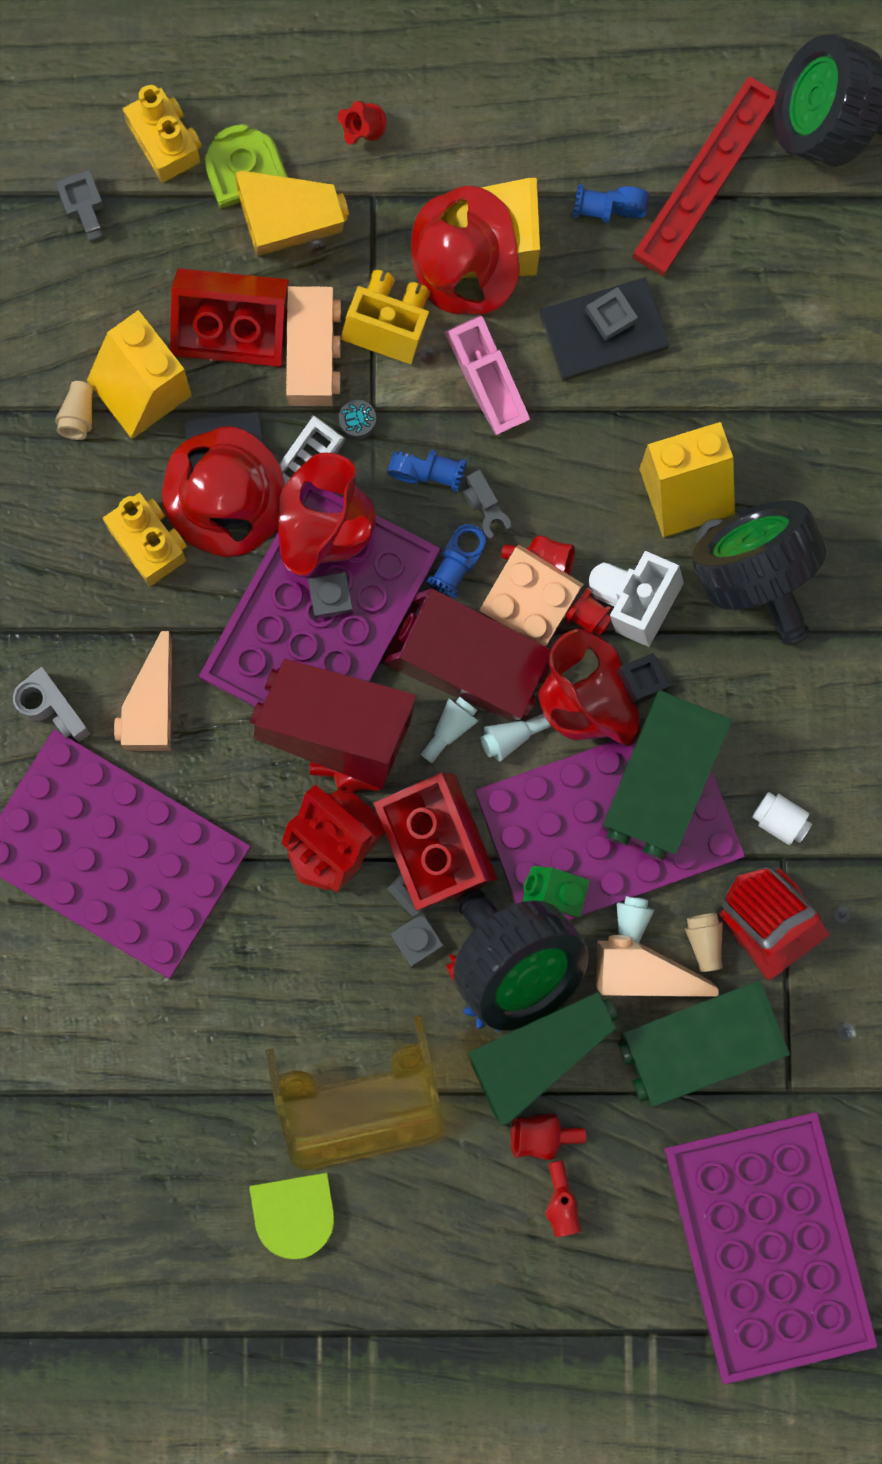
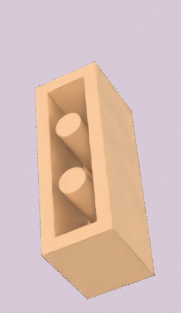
[286,286,341,406]

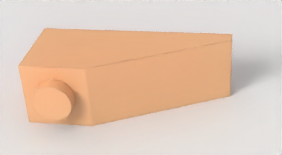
[114,631,172,751]
[595,935,718,996]

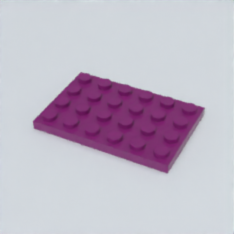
[199,482,441,708]
[0,729,251,980]
[475,733,745,921]
[663,1112,877,1385]

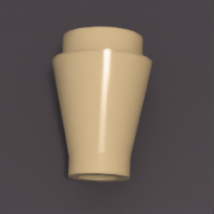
[55,381,93,440]
[685,913,723,972]

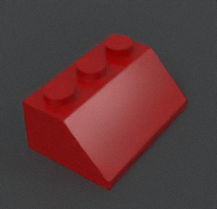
[170,268,289,367]
[373,772,498,911]

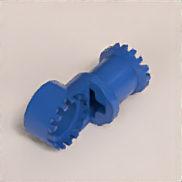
[572,184,649,224]
[387,449,467,492]
[427,524,486,599]

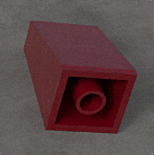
[381,588,551,721]
[250,658,417,790]

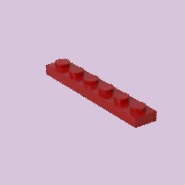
[632,76,777,277]

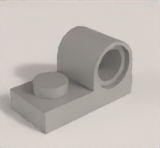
[13,667,91,743]

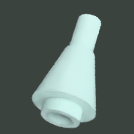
[420,696,479,764]
[480,713,551,762]
[617,896,655,943]

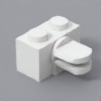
[589,551,684,647]

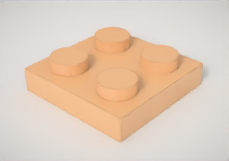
[479,545,584,647]

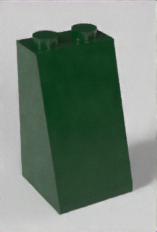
[600,690,732,861]
[618,980,790,1108]
[467,992,618,1127]

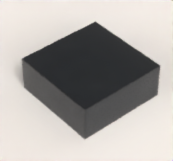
[617,653,670,705]

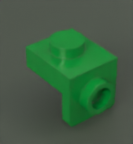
[522,866,590,918]

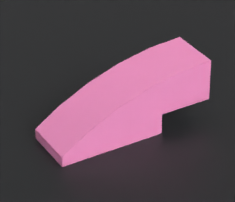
[444,316,530,435]

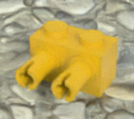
[122,85,202,183]
[341,270,430,365]
[102,492,187,587]

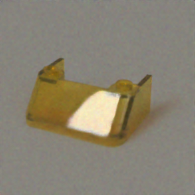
[266,1015,445,1170]

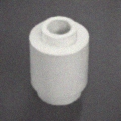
[752,792,812,845]

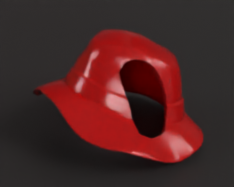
[411,186,520,315]
[162,427,285,557]
[277,452,375,576]
[538,629,640,746]

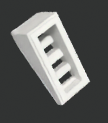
[279,416,347,485]

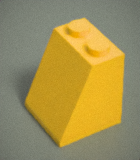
[235,171,349,257]
[441,178,540,278]
[87,310,192,439]
[640,422,735,538]

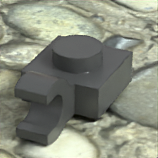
[55,169,104,242]
[463,470,511,542]

